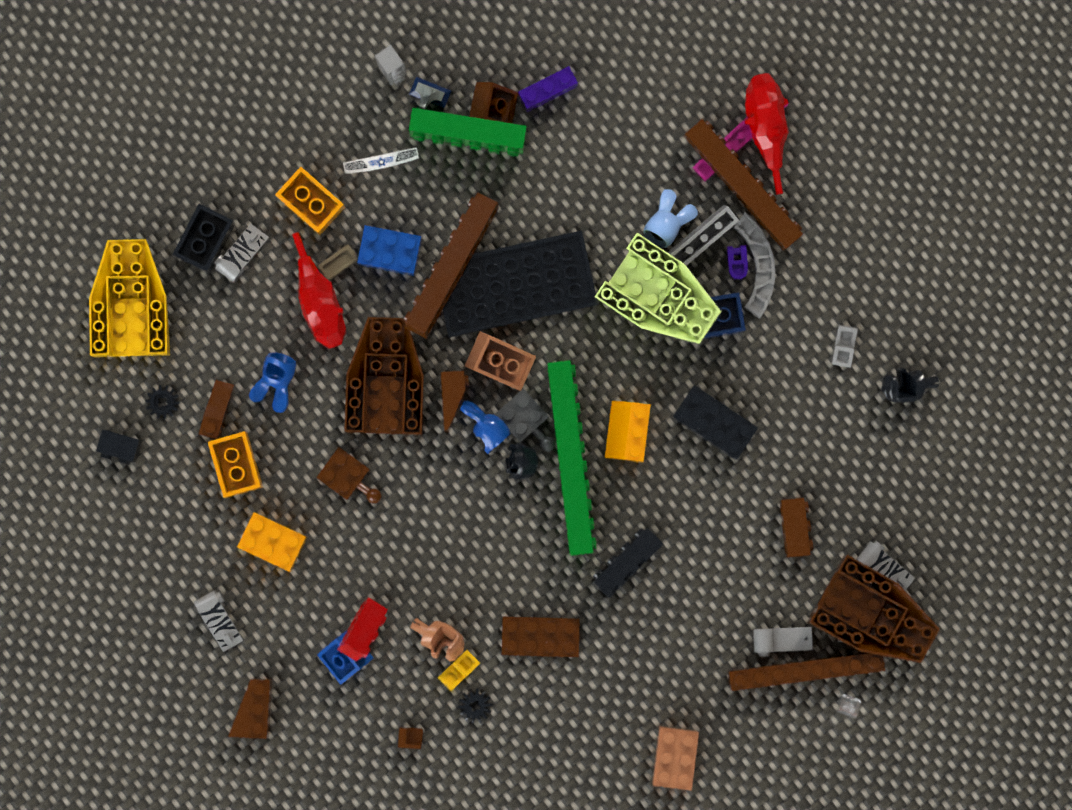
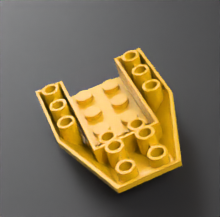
[89,239,170,357]

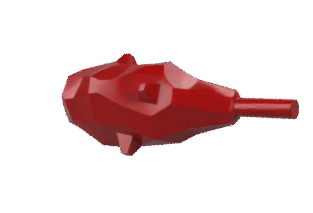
[745,73,789,195]
[292,232,346,349]

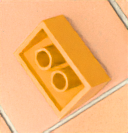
[605,401,651,463]

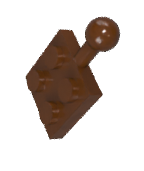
[316,447,382,504]

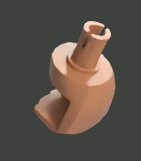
[410,618,464,661]

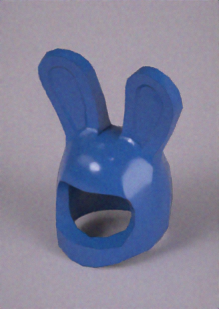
[249,352,296,413]
[460,401,510,454]

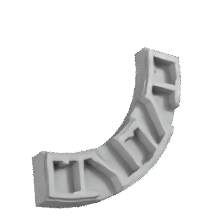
[733,212,775,319]

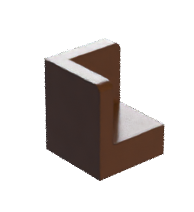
[398,727,423,749]

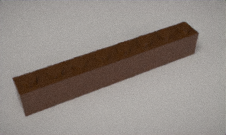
[683,119,803,251]
[404,192,499,339]
[727,652,885,691]

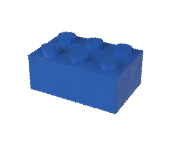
[357,225,422,276]

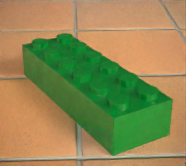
[409,108,527,157]

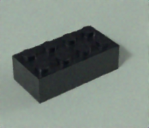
[672,385,758,460]

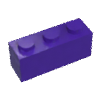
[518,66,578,112]

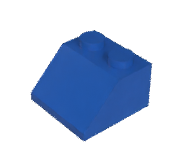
[317,630,374,685]

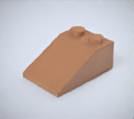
[465,332,536,391]

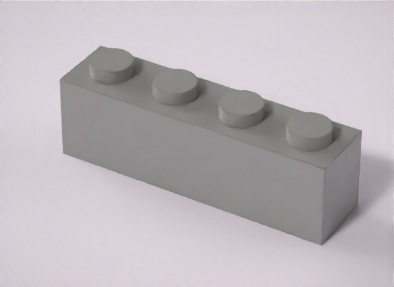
[667,205,739,266]

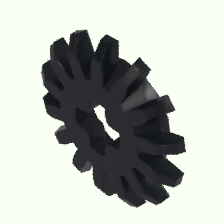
[145,385,180,419]
[458,688,493,723]

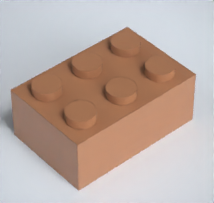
[652,726,699,791]

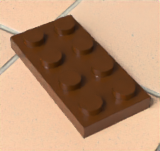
[502,616,580,657]

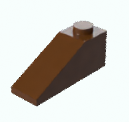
[199,380,234,439]

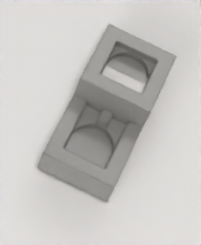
[832,325,858,368]

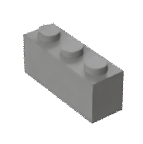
[375,45,407,85]

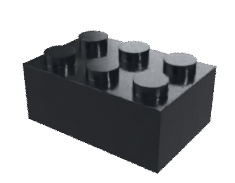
[173,203,236,274]

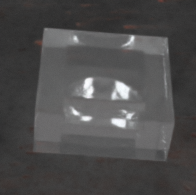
[838,694,861,718]

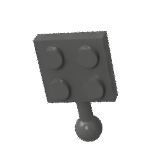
[495,389,555,452]

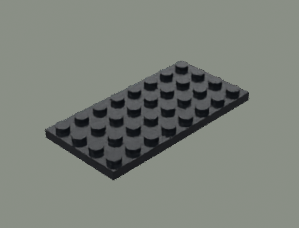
[433,230,598,338]

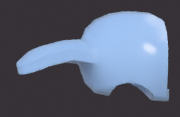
[643,189,698,248]

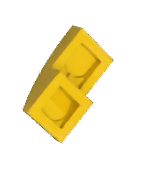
[437,650,480,692]

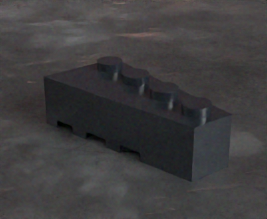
[592,527,663,599]

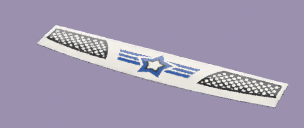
[343,148,419,174]

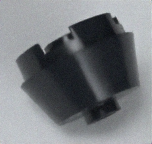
[505,443,538,481]

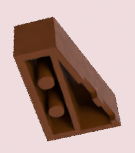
[228,678,272,739]

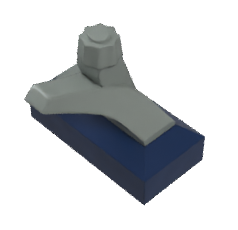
[409,77,452,110]

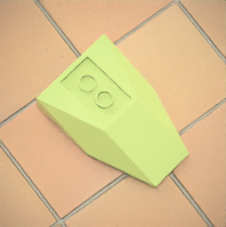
[595,233,721,344]

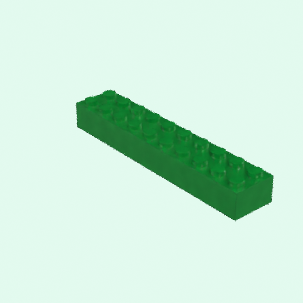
[547,360,597,556]

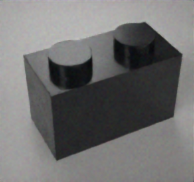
[96,429,142,465]

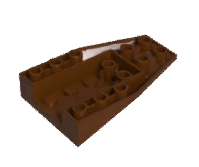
[344,317,424,435]
[807,555,940,663]

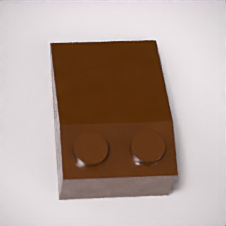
[441,371,469,432]

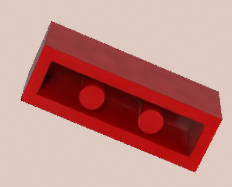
[337,597,388,662]

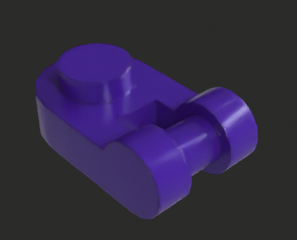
[727,245,748,280]

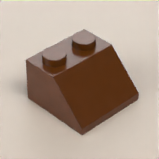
[469,82,518,124]

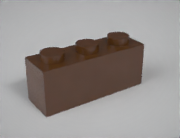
[779,498,813,558]

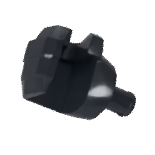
[881,367,939,403]

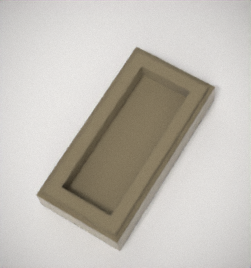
[318,244,358,281]

